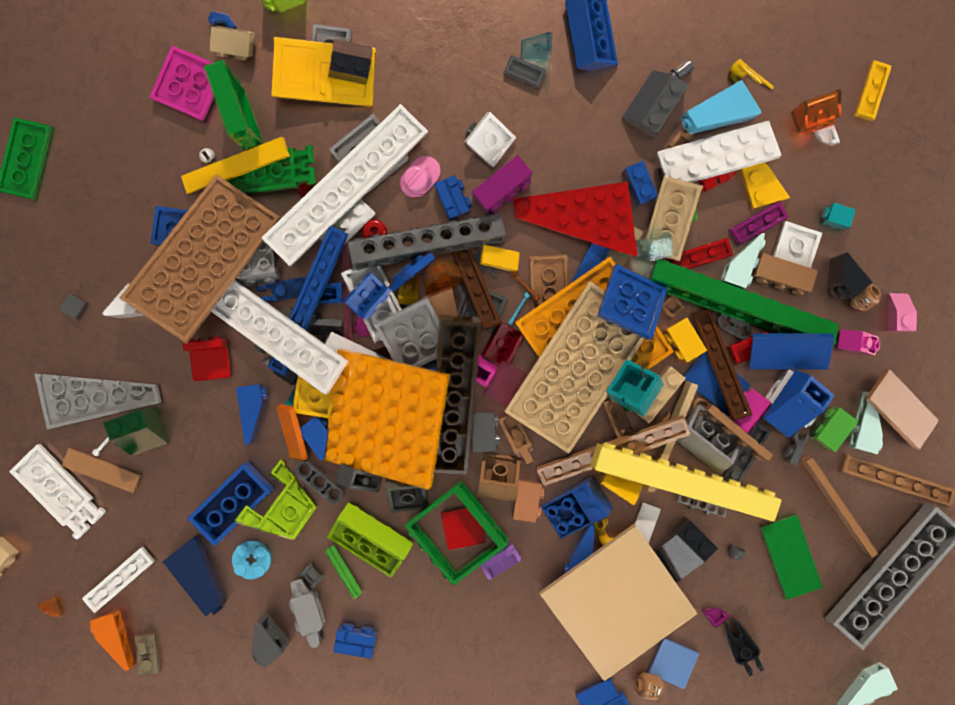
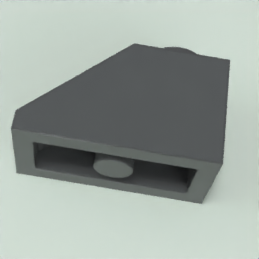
[335,464,383,493]

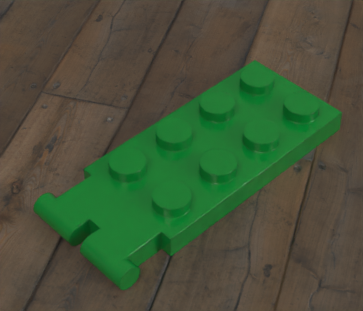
[223,145,316,195]

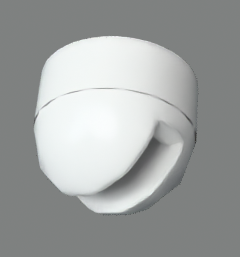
[199,148,216,164]

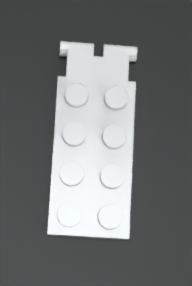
[9,444,106,540]

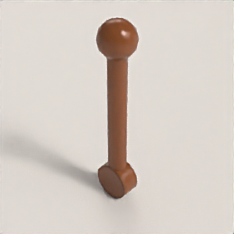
[511,271,540,301]

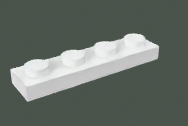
[82,547,155,613]

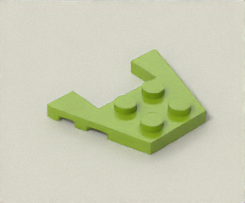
[235,459,316,540]

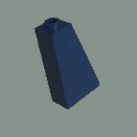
[163,534,226,617]

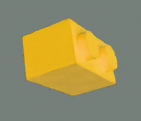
[664,318,707,363]

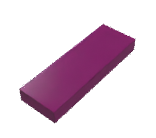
[729,201,789,246]

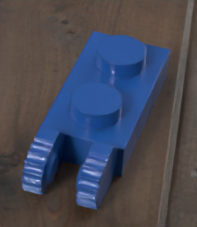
[255,276,307,302]

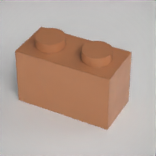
[512,479,545,523]

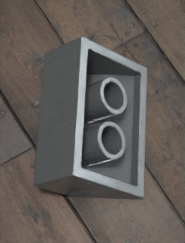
[622,70,689,138]

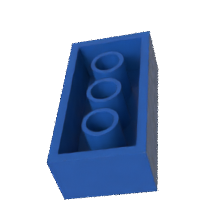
[187,462,275,546]

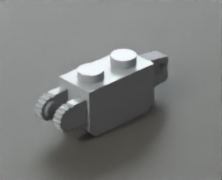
[289,578,326,648]

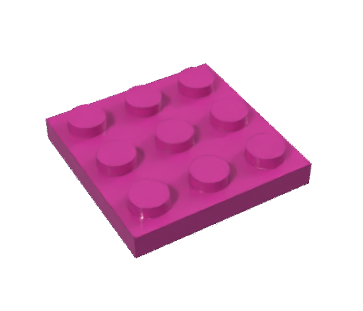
[149,45,214,122]

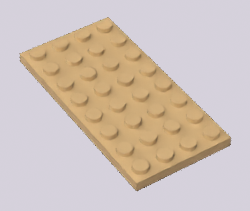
[504,281,645,454]

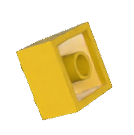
[596,472,643,505]

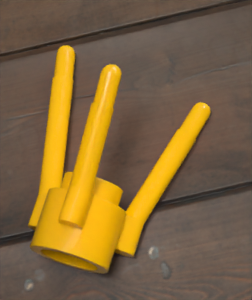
[729,59,774,89]

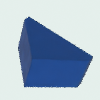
[318,283,346,305]

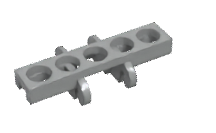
[676,494,728,518]

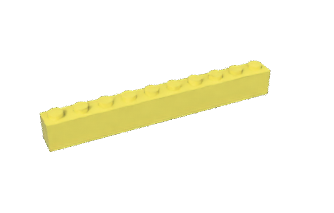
[590,442,782,521]

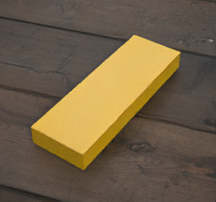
[854,60,892,121]

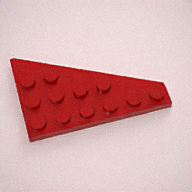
[513,181,638,257]

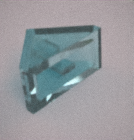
[520,32,552,61]
[634,236,673,261]

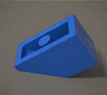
[300,416,328,461]

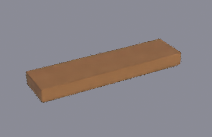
[62,448,142,493]

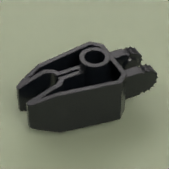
[725,619,765,677]

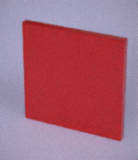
[441,507,486,550]

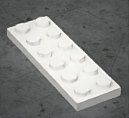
[657,121,781,183]

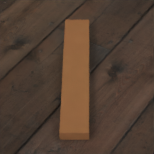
[839,453,955,508]
[800,456,878,558]

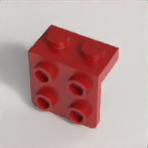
[182,336,231,381]

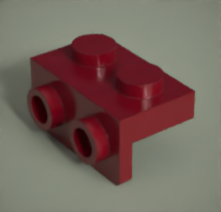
[481,322,524,368]

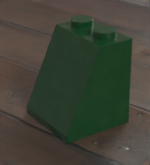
[103,407,169,456]

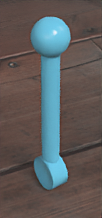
[507,292,531,326]

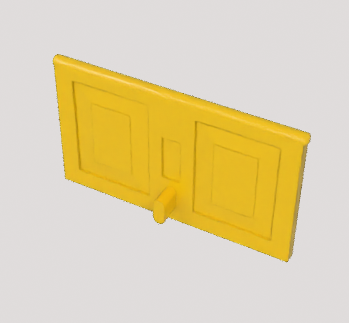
[272,37,376,107]

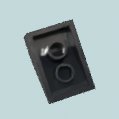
[653,517,718,583]

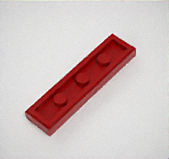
[654,237,733,270]

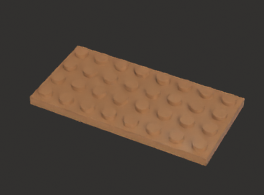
[119,175,281,344]

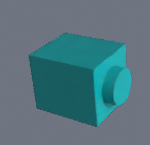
[821,203,856,231]

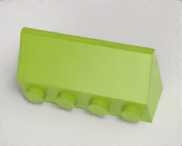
[327,502,414,578]

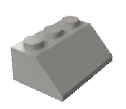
[676,404,741,474]

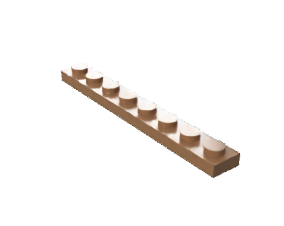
[537,415,691,486]

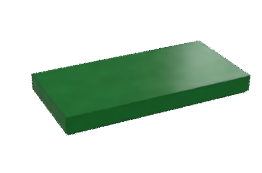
[0,117,54,200]
[759,514,823,600]

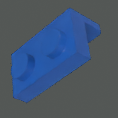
[343,272,391,319]

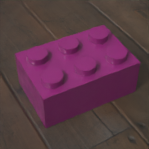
[472,155,533,215]

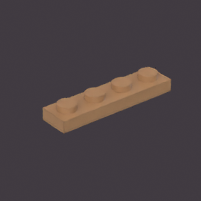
[704,404,773,461]

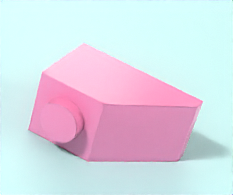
[887,293,917,332]

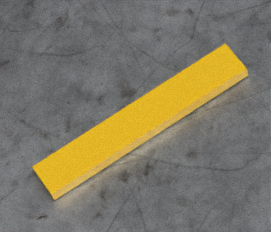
[181,137,290,195]

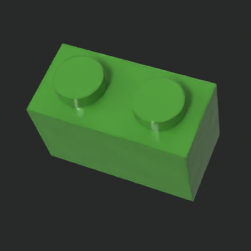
[811,407,859,452]

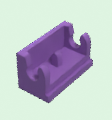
[480,541,523,580]

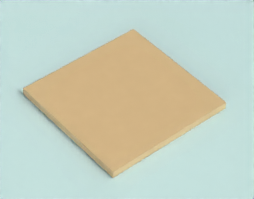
[539,524,698,681]

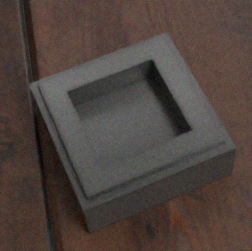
[59,293,87,319]

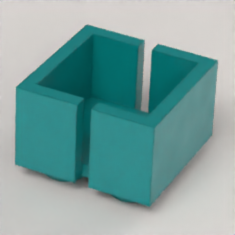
[606,359,664,417]

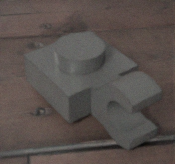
[784,431,809,466]

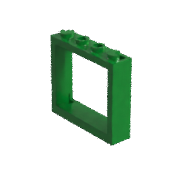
[204,59,264,151]
[404,480,509,586]

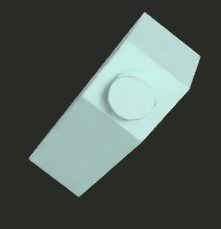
[848,392,883,454]

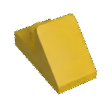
[398,275,420,305]

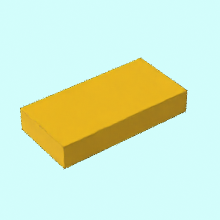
[480,245,519,272]

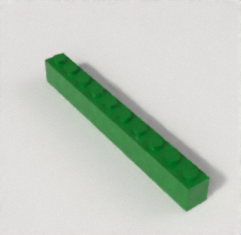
[648,259,839,345]

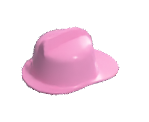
[400,156,441,198]

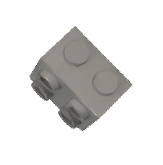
[237,242,280,287]

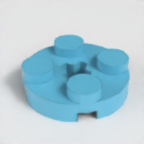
[232,540,272,579]

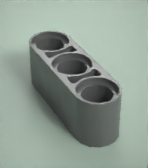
[295,460,345,504]

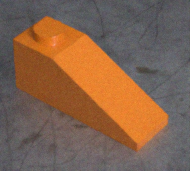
[90,609,136,671]

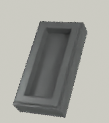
[504,55,546,89]

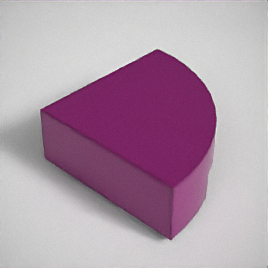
[702,608,730,628]

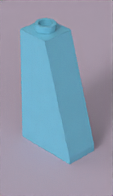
[680,80,762,134]

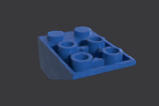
[763,370,835,438]
[541,475,613,539]

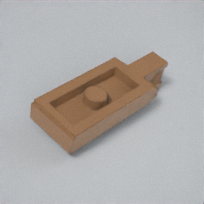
[498,415,533,464]

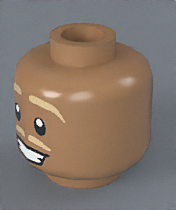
[850,284,881,312]
[634,672,665,700]

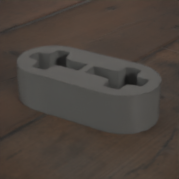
[716,314,752,340]

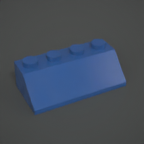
[565,0,618,71]

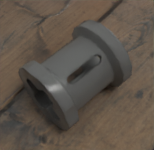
[299,563,324,589]

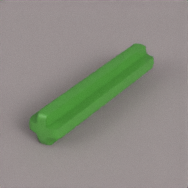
[325,546,362,599]

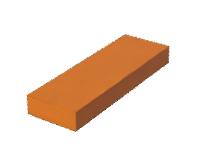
[276,404,308,461]

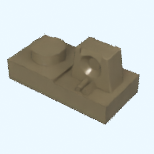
[135,633,161,676]

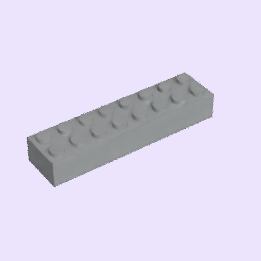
[825,503,955,650]

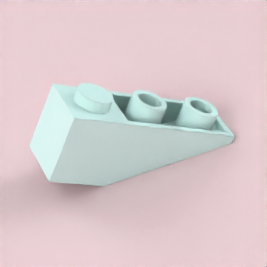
[720,233,765,289]
[836,662,898,705]

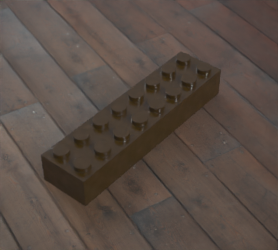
[434,315,481,474]

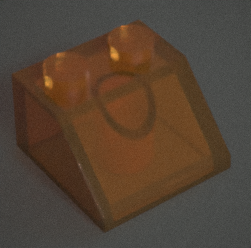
[791,89,842,134]

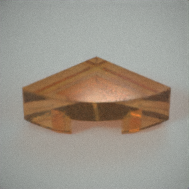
[37,596,64,617]

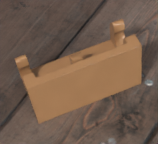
[602,398,633,438]

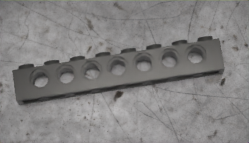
[348,213,506,271]

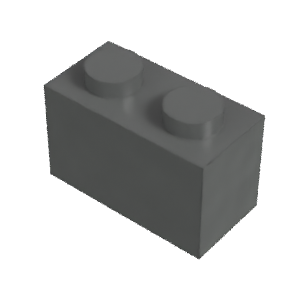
[472,412,500,452]

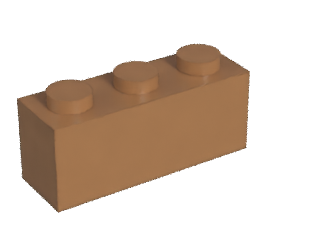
[751,253,818,296]

